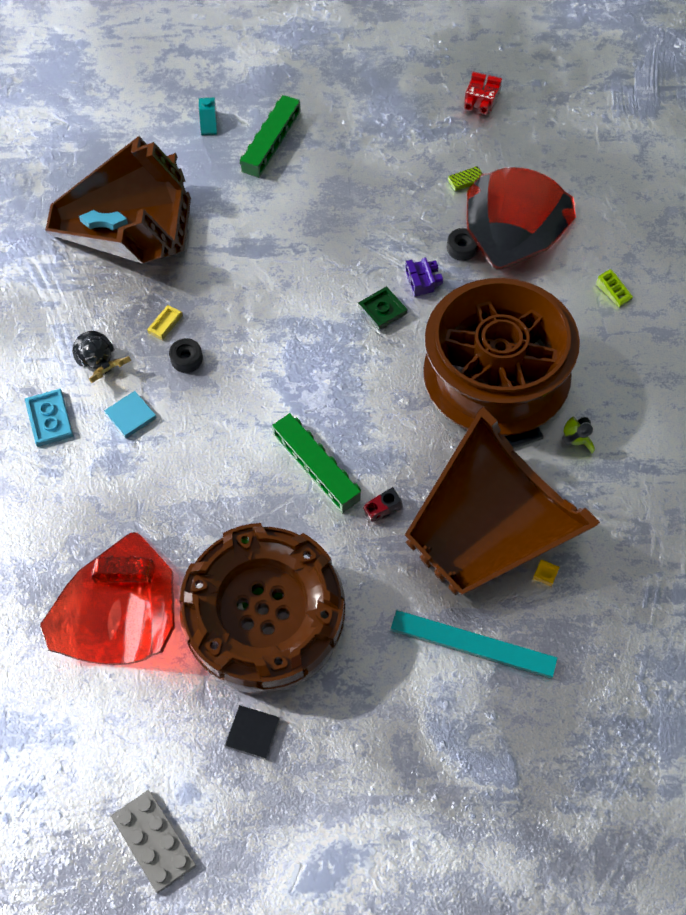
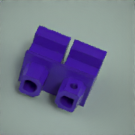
[405,257,443,297]

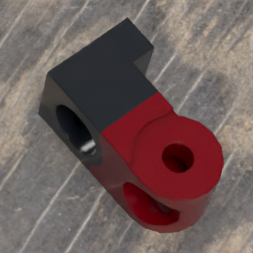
[363,487,403,522]

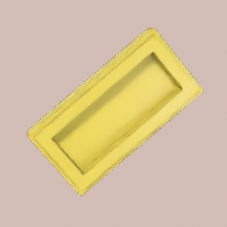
[147,305,183,341]

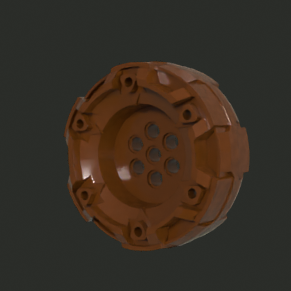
[179,523,345,694]

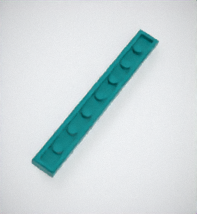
[390,610,558,679]

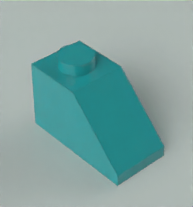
[199,97,217,136]

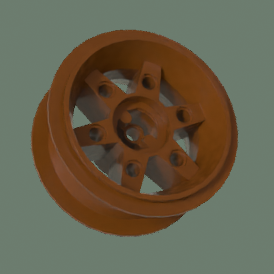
[423,278,580,436]

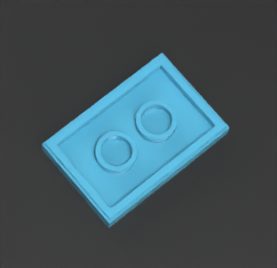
[25,388,74,447]

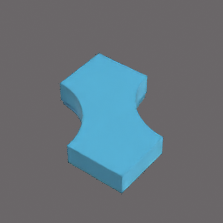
[79,210,128,230]

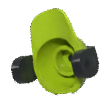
[562,416,595,453]

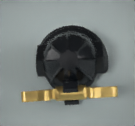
[72,331,131,383]

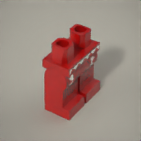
[464,72,502,115]

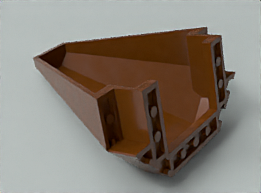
[45,136,191,264]

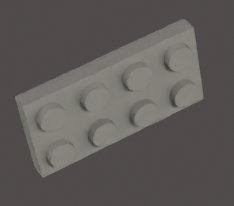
[110,789,196,894]

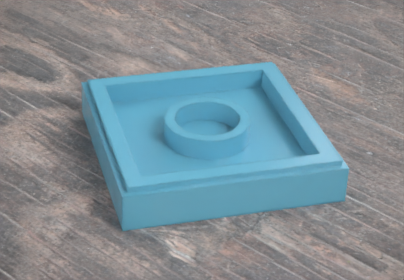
[104,391,157,438]

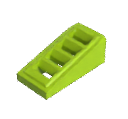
[596,269,633,307]

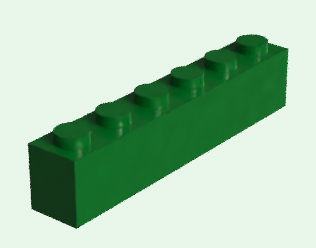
[239,95,301,178]
[272,413,361,514]

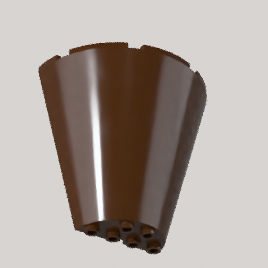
[405,407,600,596]

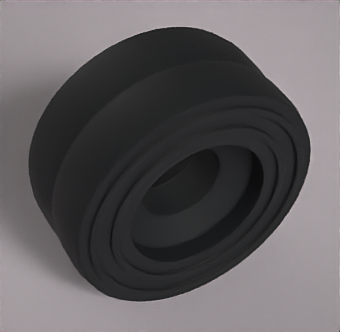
[447,228,478,261]
[169,338,203,373]

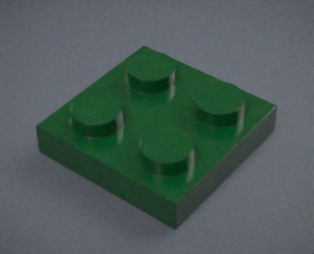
[358,286,408,330]

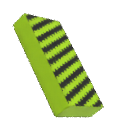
[448,166,484,191]

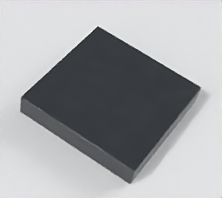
[225,705,280,760]

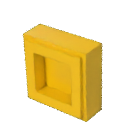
[533,559,560,587]

